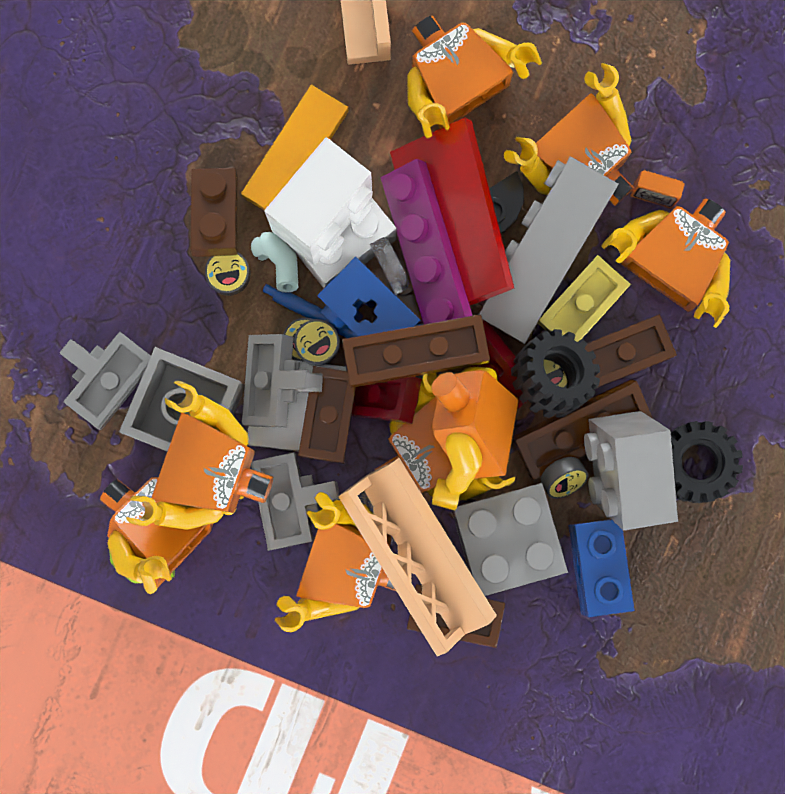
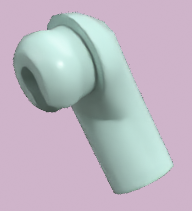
[251,232,298,293]

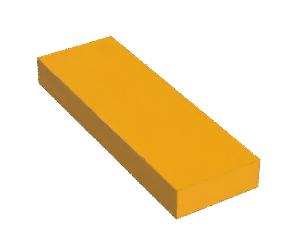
[241,85,349,210]

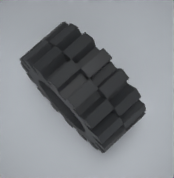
[671,421,743,503]

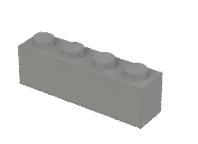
[478,156,618,344]

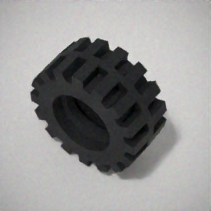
[511,329,600,418]

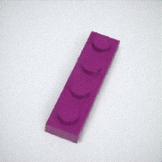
[380,159,473,325]

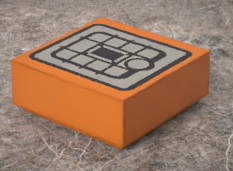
[630,170,685,209]

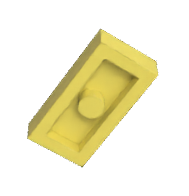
[537,255,631,342]

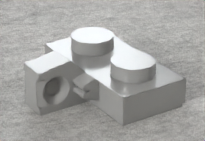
[60,332,151,430]
[242,334,323,427]
[251,452,340,551]

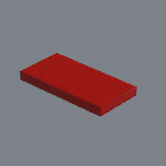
[390,117,515,306]

